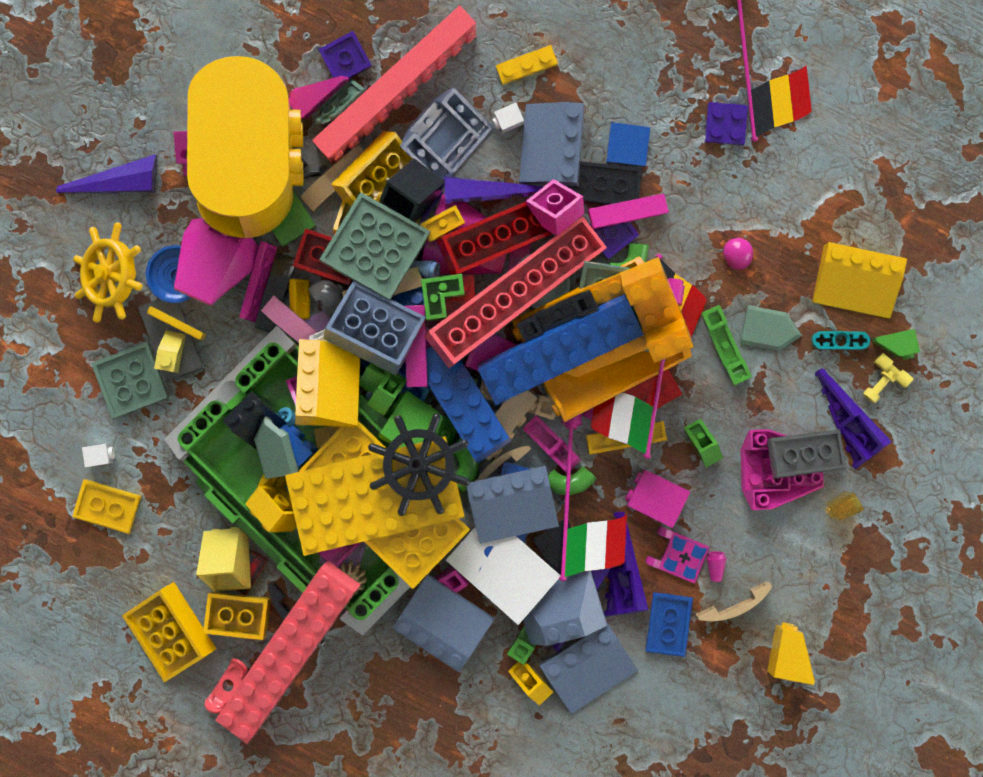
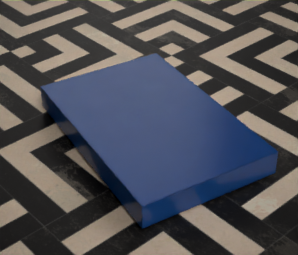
[645,592,693,657]

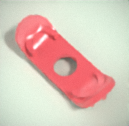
[204,658,248,714]

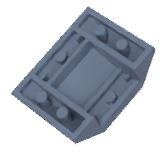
[400,87,493,180]
[523,571,607,646]

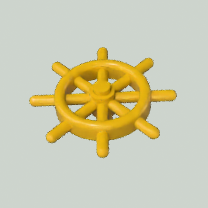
[73,222,143,323]

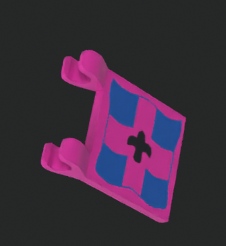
[645,527,709,583]

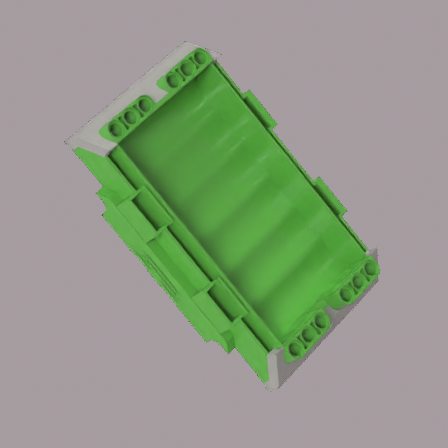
[164,325,475,636]

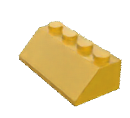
[331,131,412,207]

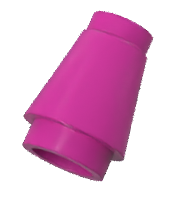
[707,551,727,582]

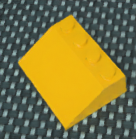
[812,242,907,319]
[295,339,360,427]
[122,582,217,683]

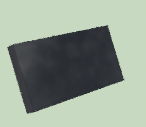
[566,161,642,205]
[533,519,608,592]

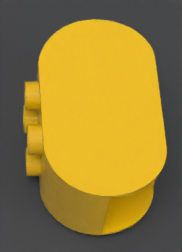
[187,56,304,238]

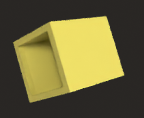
[196,527,251,592]

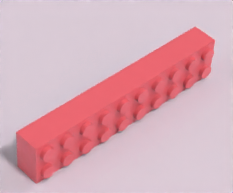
[312,5,476,165]
[424,216,607,368]
[215,561,360,744]

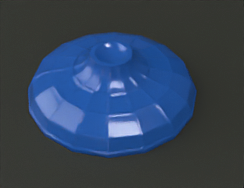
[145,245,192,303]

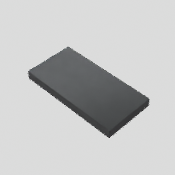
[138,299,203,381]
[767,429,846,479]

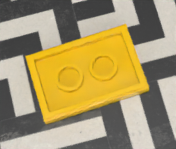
[72,479,142,534]

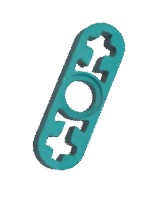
[811,331,870,350]

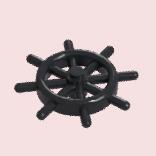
[368,414,470,516]

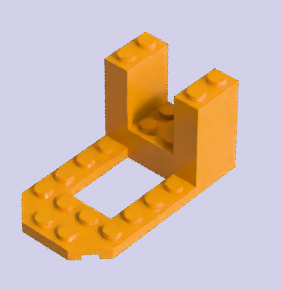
[544,257,693,377]

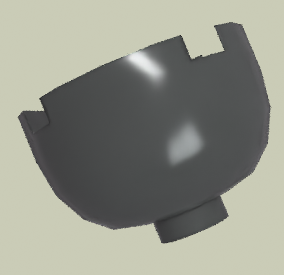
[309,279,345,318]

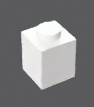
[492,103,524,134]
[82,444,115,467]

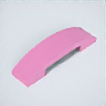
[261,295,318,343]

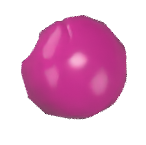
[723,238,753,270]

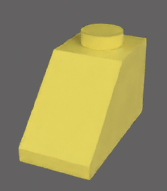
[154,330,186,373]

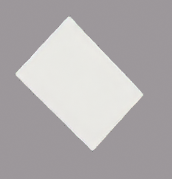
[446,526,561,625]

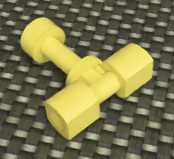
[863,353,914,404]

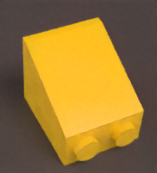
[767,622,815,685]

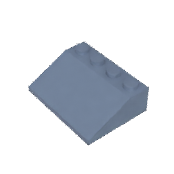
[519,102,585,187]
[323,280,426,375]
[467,466,559,544]
[392,574,495,672]
[539,621,638,714]

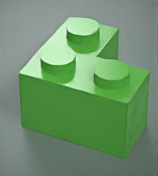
[421,274,465,322]
[359,363,406,415]

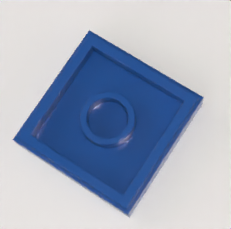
[606,122,650,167]

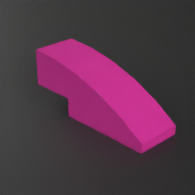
[523,415,581,473]

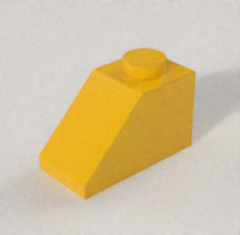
[508,662,554,706]

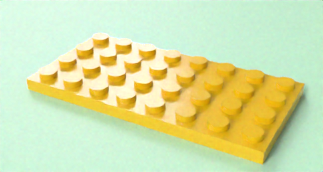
[299,421,470,589]
[285,436,465,556]

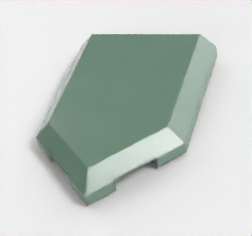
[315,78,366,126]
[740,305,802,351]
[254,416,299,479]

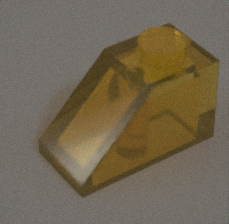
[825,491,864,521]

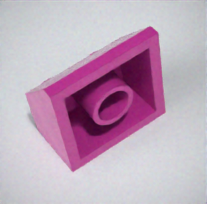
[526,179,584,236]

